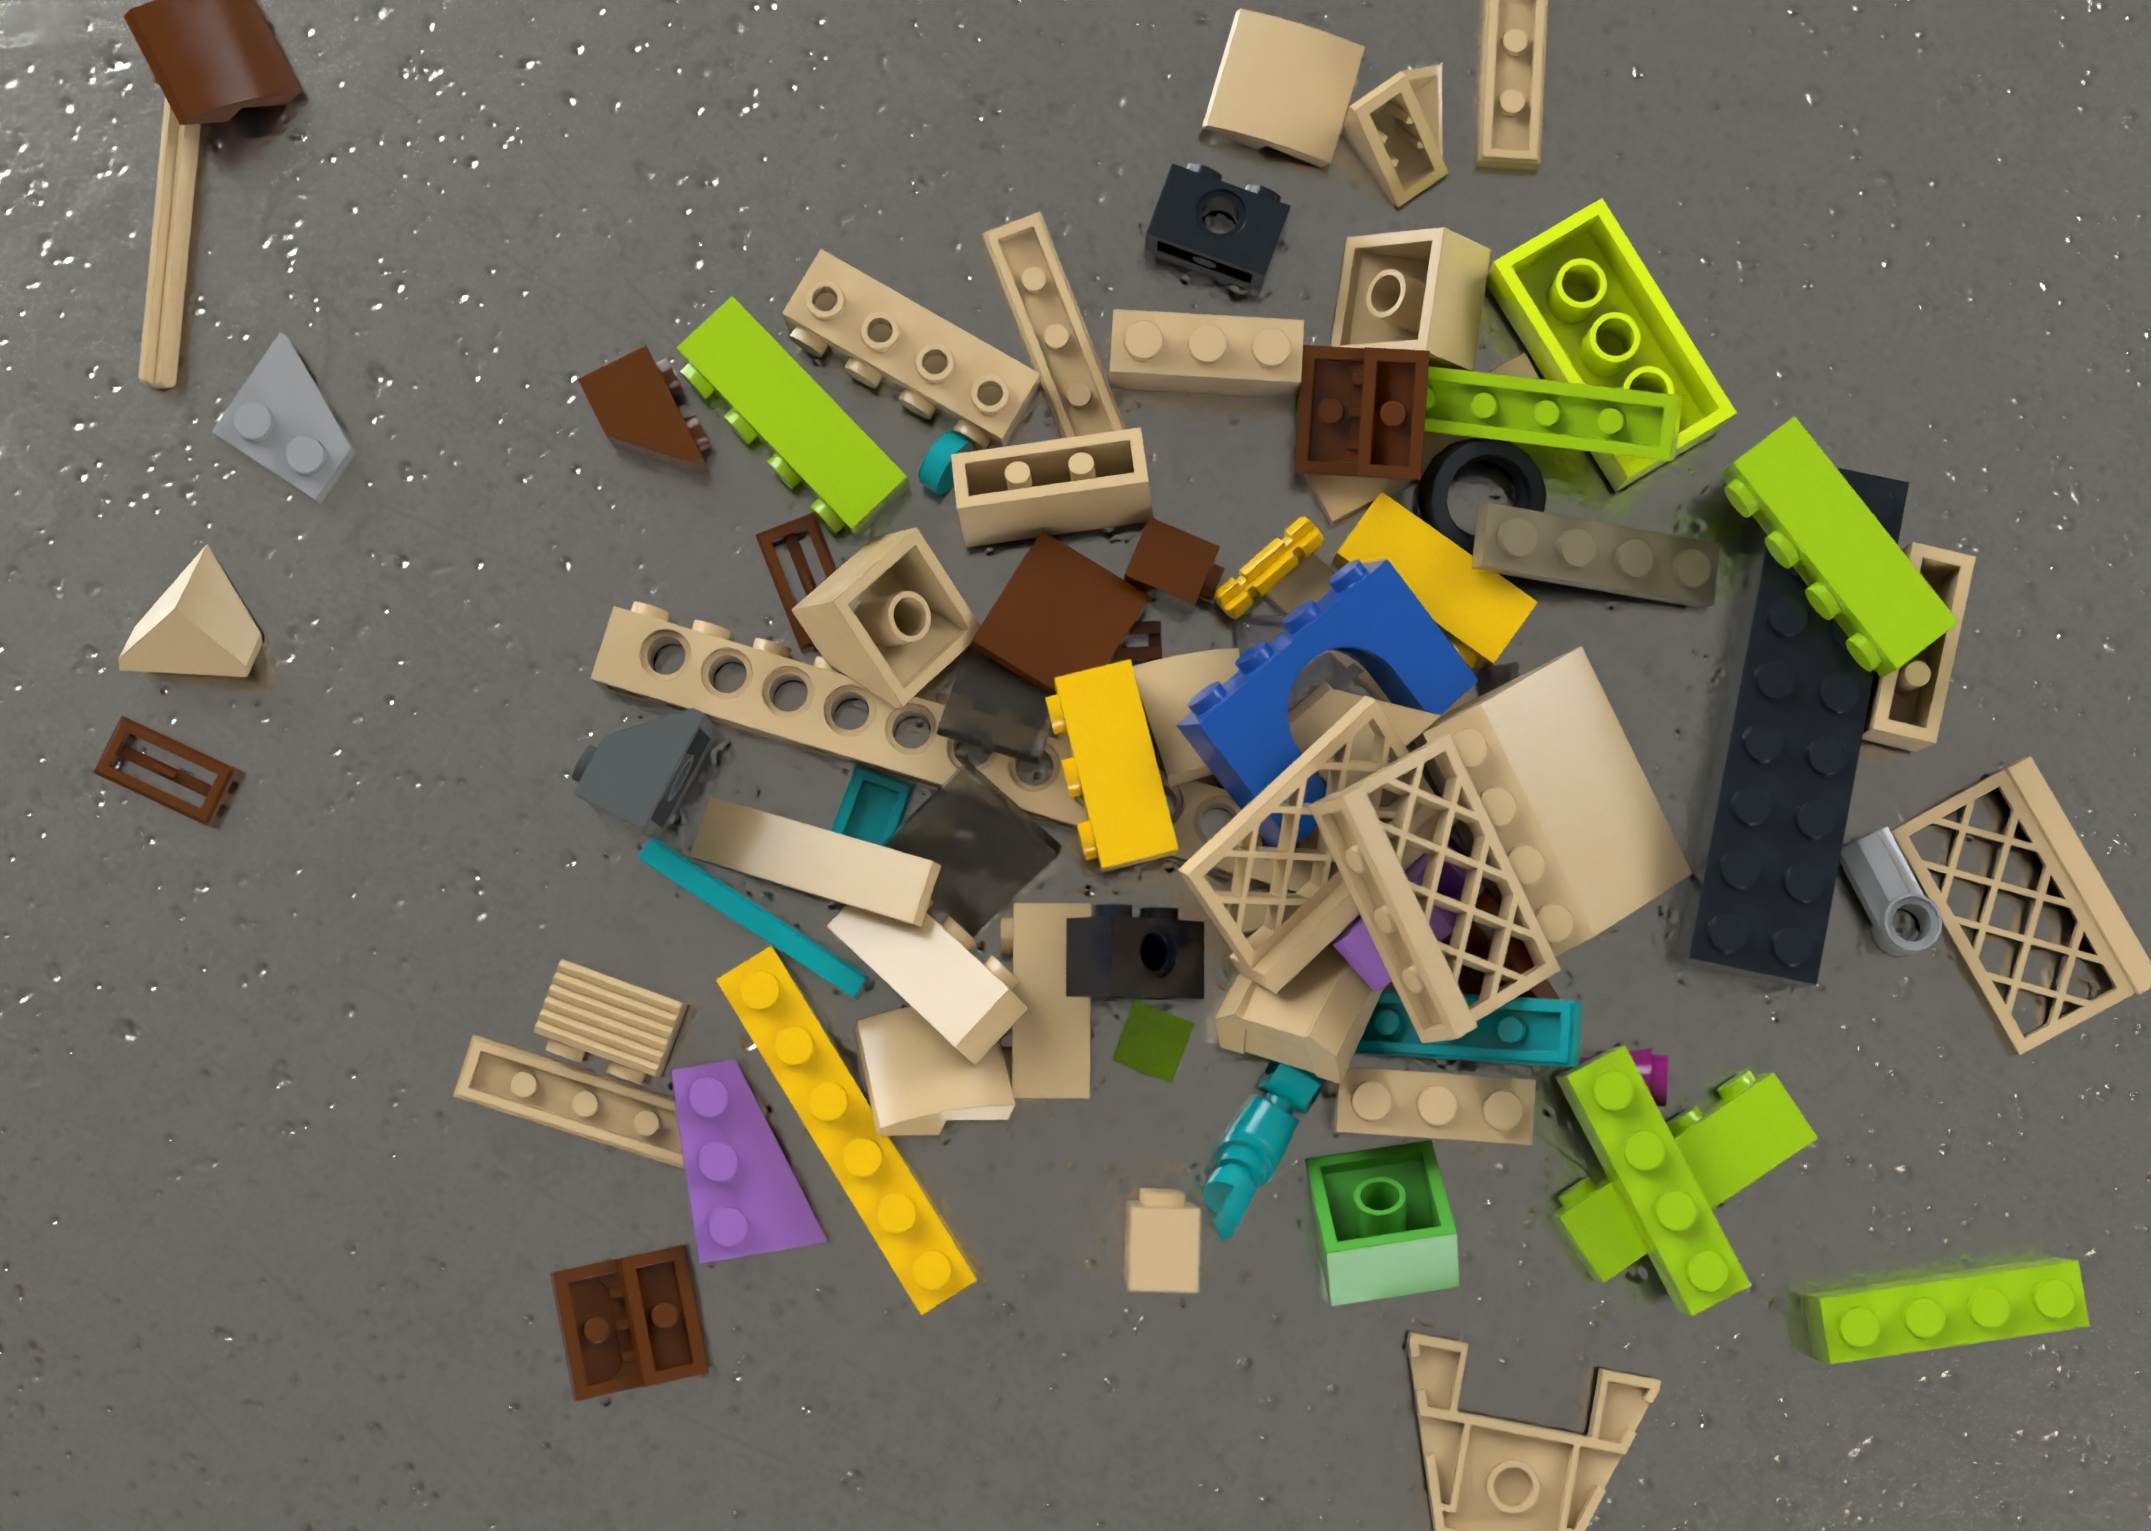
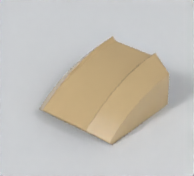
[1214,933,1384,1084]

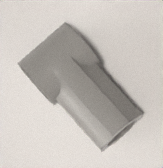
[1840,826,1943,957]

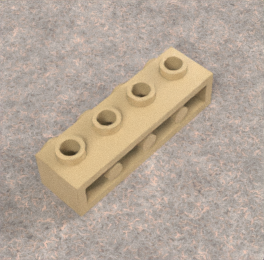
[782,249,1041,450]

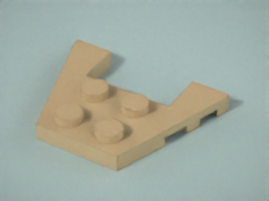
[1407,1331,1661,1531]

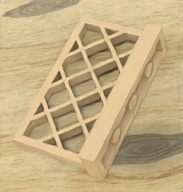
[1178,696,1458,993]
[1309,734,1561,1044]
[1890,756,2151,1055]

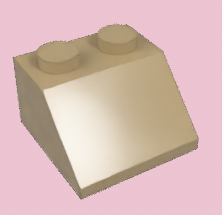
[1331,227,1491,371]
[791,527,981,708]

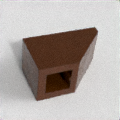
[578,345,712,475]

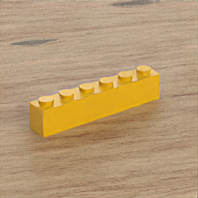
[716,946,979,1315]

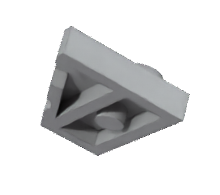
[211,332,356,504]

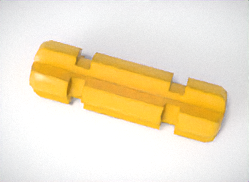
[1214,516,1324,619]

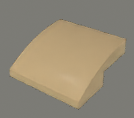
[1202,9,1365,168]
[1133,648,1249,787]
[854,1006,1015,1136]

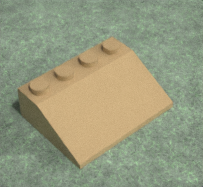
[1414,646,1693,957]

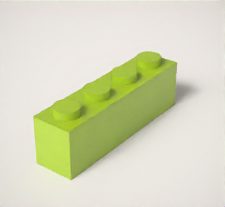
[677,296,910,540]
[1720,416,1959,678]
[1555,1046,1751,1316]
[1550,1069,1818,1283]
[1802,1257,2090,1364]

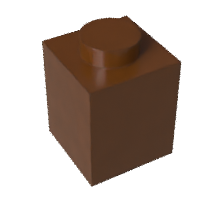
[1124,517,1225,614]

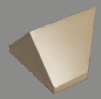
[1342,64,1449,208]
[118,543,262,677]
[1288,681,1441,789]

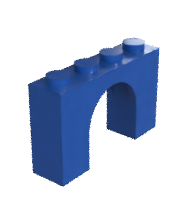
[1176,559,1479,846]

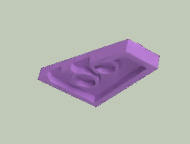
[670,1059,828,1264]

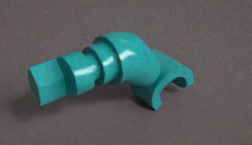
[1202,1060,1327,1240]

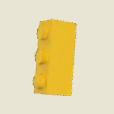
[1332,491,1538,672]
[1045,659,1179,873]

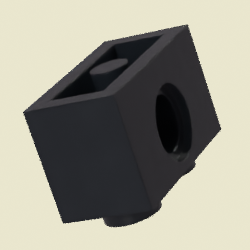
[1145,163,1291,291]
[1066,904,1204,1001]

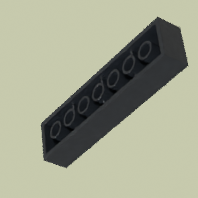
[1675,467,1909,988]

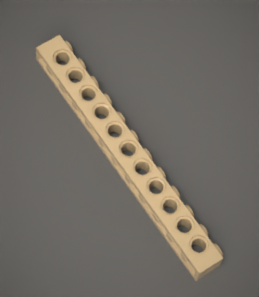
[590,602,1319,894]

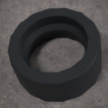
[1417,438,1547,556]

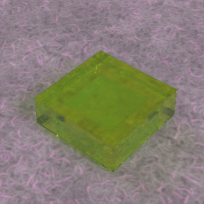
[1112,1000,1195,1084]

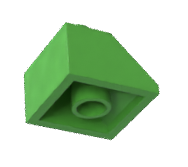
[1305,1140,1459,1306]

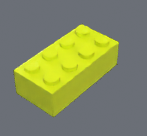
[1486,198,1737,492]

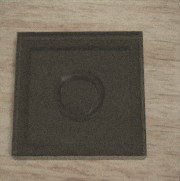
[881,760,1062,936]

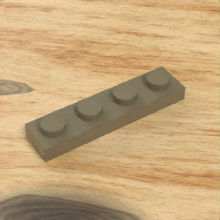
[1471,502,1720,608]

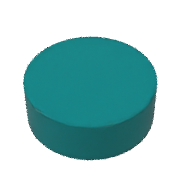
[918,430,974,495]

